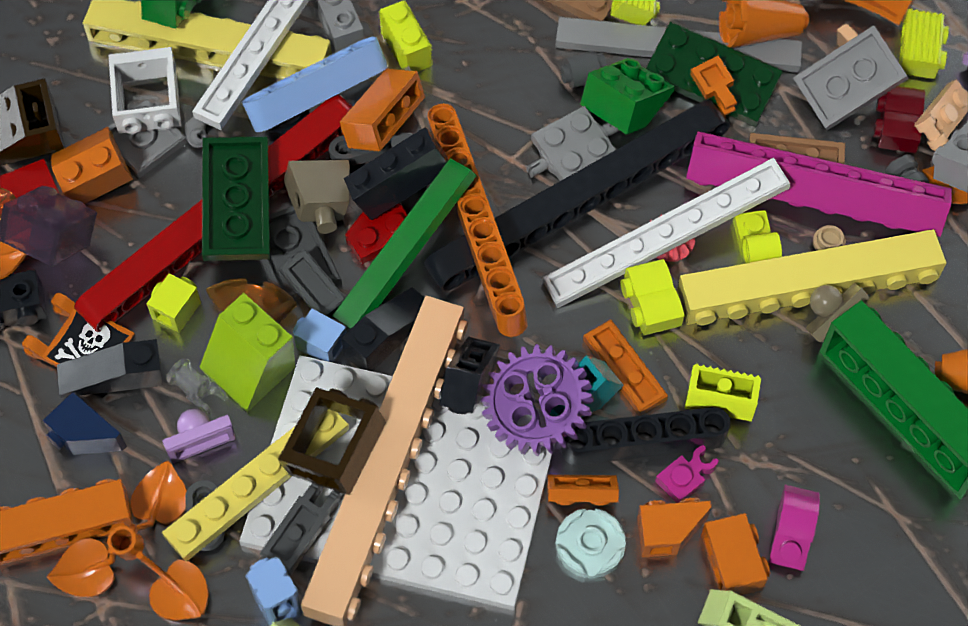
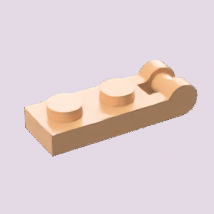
[914,79,968,151]

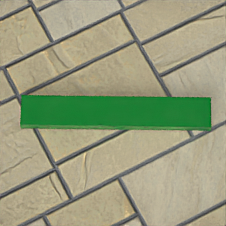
[332,158,477,329]

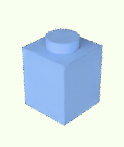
[293,309,347,363]

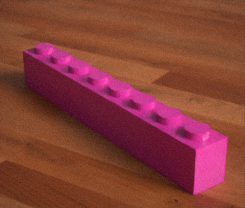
[686,131,952,237]

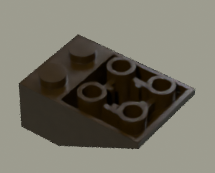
[0,78,64,166]

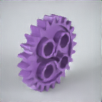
[481,344,594,456]

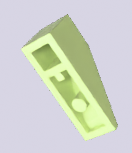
[698,589,799,626]

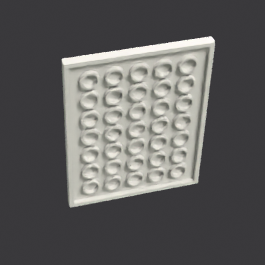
[240,355,555,610]

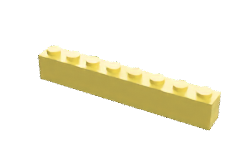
[83,0,332,79]
[677,229,946,325]

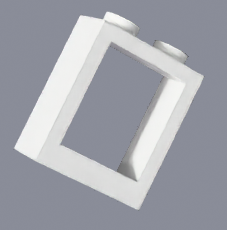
[109,47,181,134]

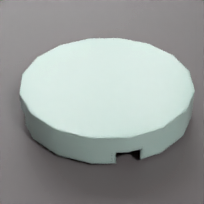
[555,509,626,579]

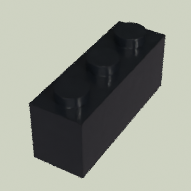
[344,127,448,221]

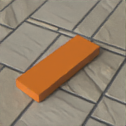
[583,319,668,416]

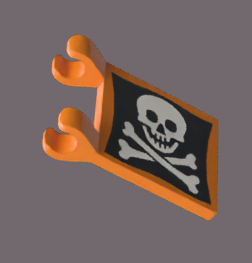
[22,293,135,367]

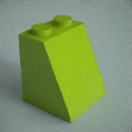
[199,293,295,413]

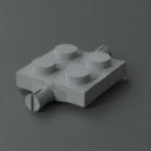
[526,106,619,181]

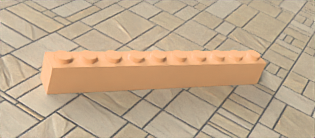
[301,296,468,626]

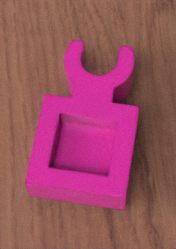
[655,445,719,503]

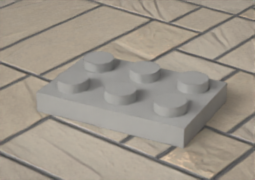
[793,25,909,131]

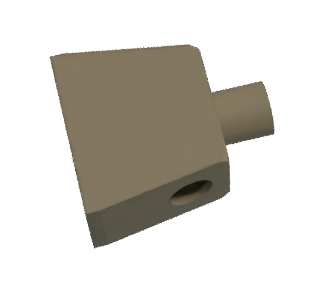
[284,160,349,234]

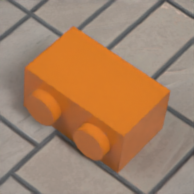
[701,513,770,596]

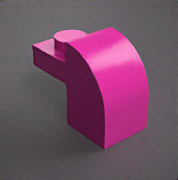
[768,485,820,571]

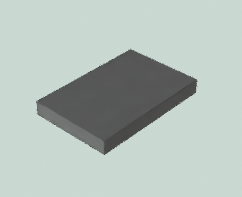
[260,206,342,308]

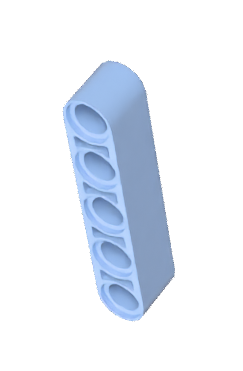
[242,37,388,132]

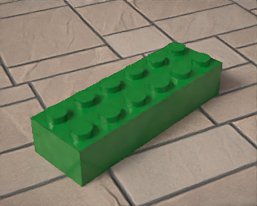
[820,300,968,500]

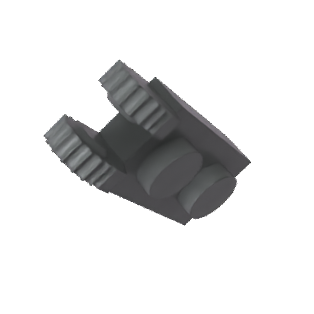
[260,483,343,576]

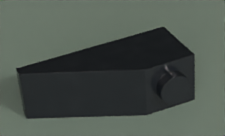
[341,287,425,372]
[439,337,500,414]
[57,339,163,398]

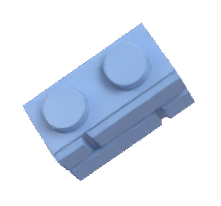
[246,558,303,626]

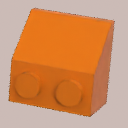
[51,127,133,208]

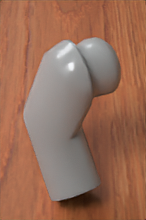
[185,116,208,148]

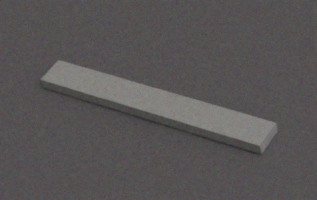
[556,17,802,73]

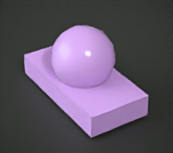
[162,408,236,464]

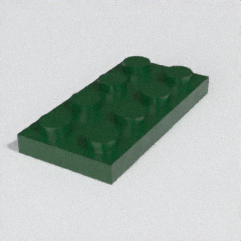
[646,21,783,127]
[202,137,270,261]

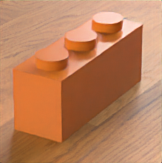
[340,69,425,151]

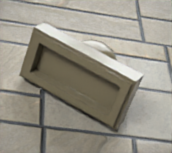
[806,283,869,343]

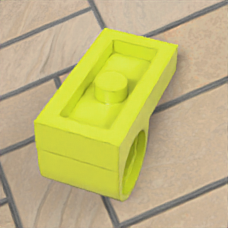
[733,210,782,264]

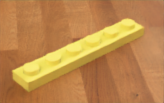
[162,409,349,562]

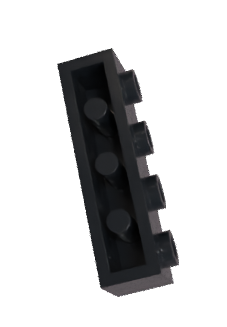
[0,269,47,331]

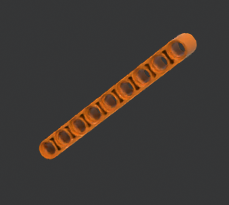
[428,103,528,337]

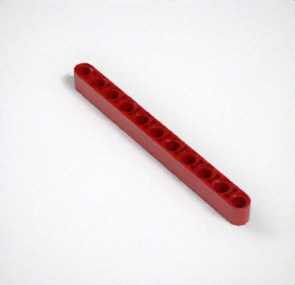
[74,94,353,332]

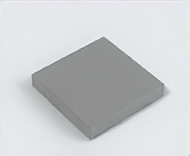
[109,99,188,179]

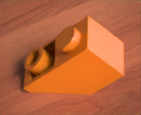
[637,498,711,558]

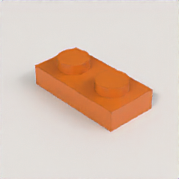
[547,474,619,506]

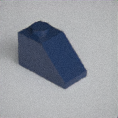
[42,392,127,455]

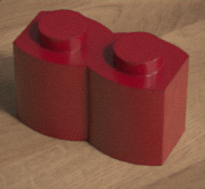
[873,86,925,153]

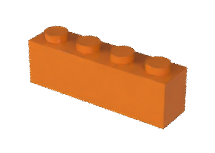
[0,479,134,565]

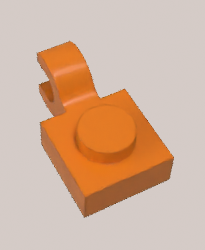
[690,55,737,116]

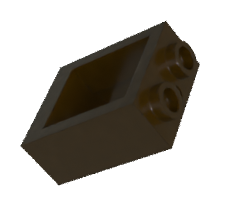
[278,387,386,496]

